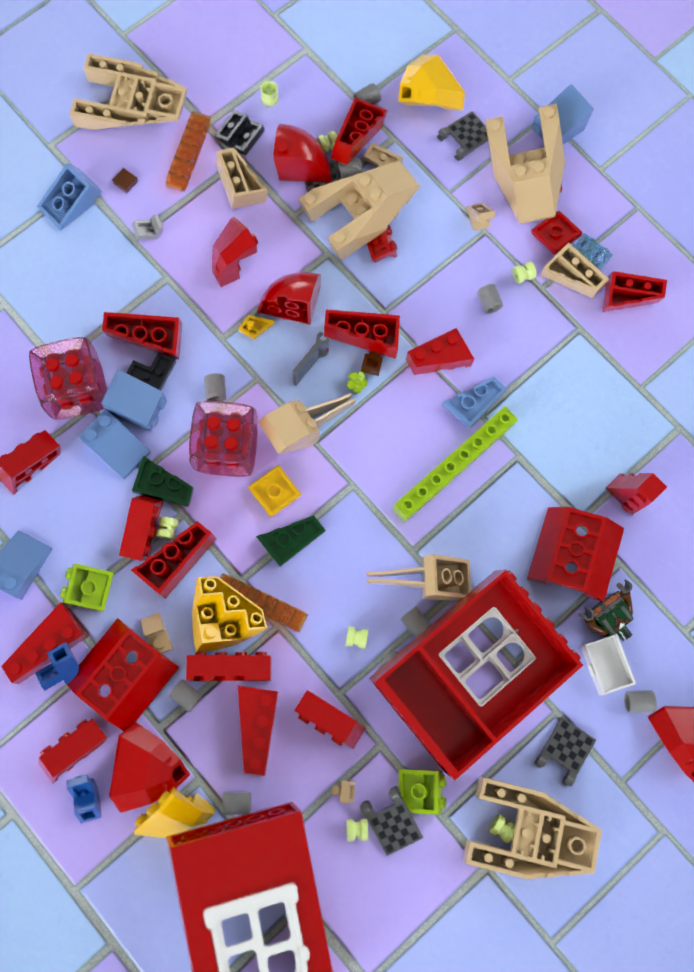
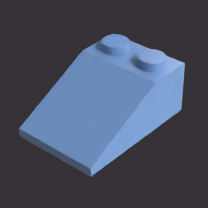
[37,163,102,230]
[78,409,151,479]
[0,530,53,600]

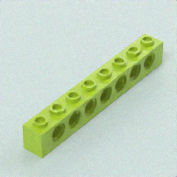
[393,406,518,523]

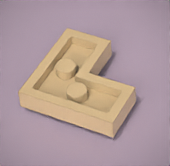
[363,143,403,168]

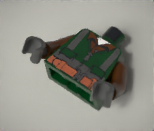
[578,579,634,641]

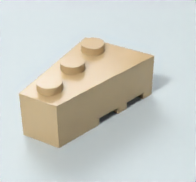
[216,148,268,209]
[541,243,609,299]

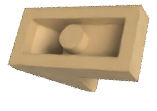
[466,202,495,231]
[141,612,173,654]

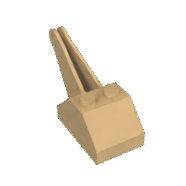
[258,393,356,454]
[366,554,471,601]

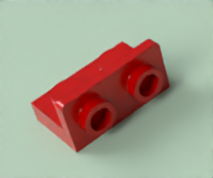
[367,225,398,262]

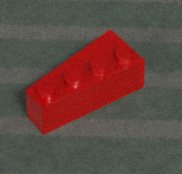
[331,98,387,165]
[324,309,400,359]
[102,312,182,359]
[131,521,217,599]
[1,602,88,684]
[186,652,272,682]
[238,685,279,776]

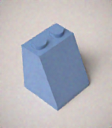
[531,84,594,144]
[101,369,167,431]

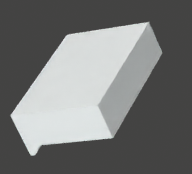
[580,634,636,695]

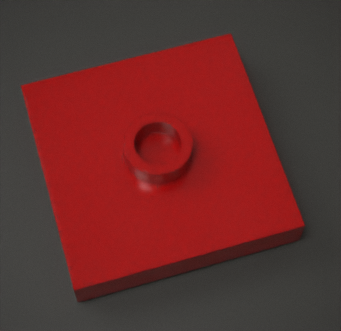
[531,211,583,255]

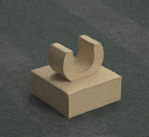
[332,780,356,803]

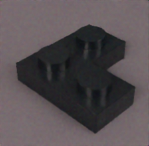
[127,352,176,391]

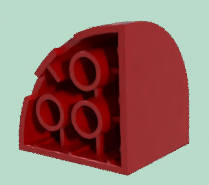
[273,124,332,183]
[257,272,321,325]

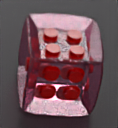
[29,337,107,419]
[189,401,258,477]

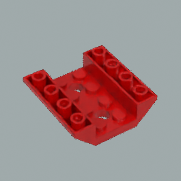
[527,507,624,602]
[65,618,180,731]

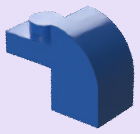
[35,642,79,691]
[66,775,101,823]

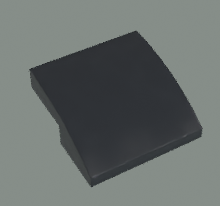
[214,110,265,156]

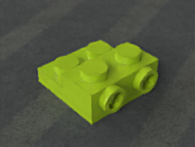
[60,563,114,612]
[398,769,447,815]

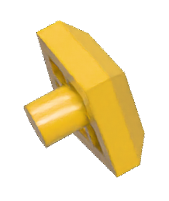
[238,315,275,340]

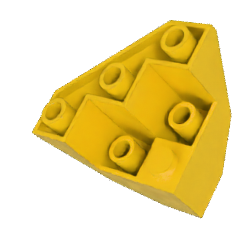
[398,55,465,111]
[192,576,267,652]
[134,787,215,838]

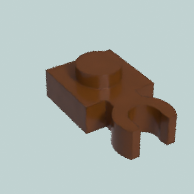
[361,350,383,376]

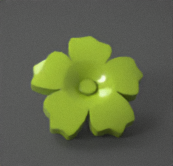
[346,371,368,394]

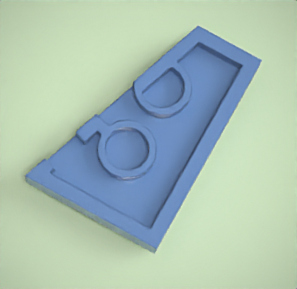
[442,377,507,429]

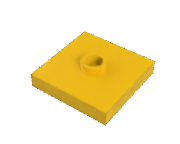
[248,465,302,518]

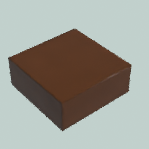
[112,168,138,193]

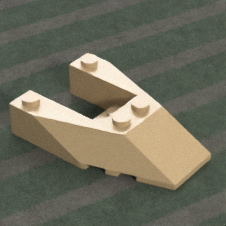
[69,53,187,130]
[485,103,565,224]
[299,160,420,261]
[462,776,602,880]

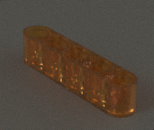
[166,111,211,192]
[220,573,308,633]

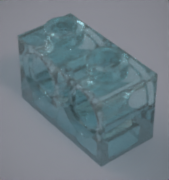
[573,233,613,271]

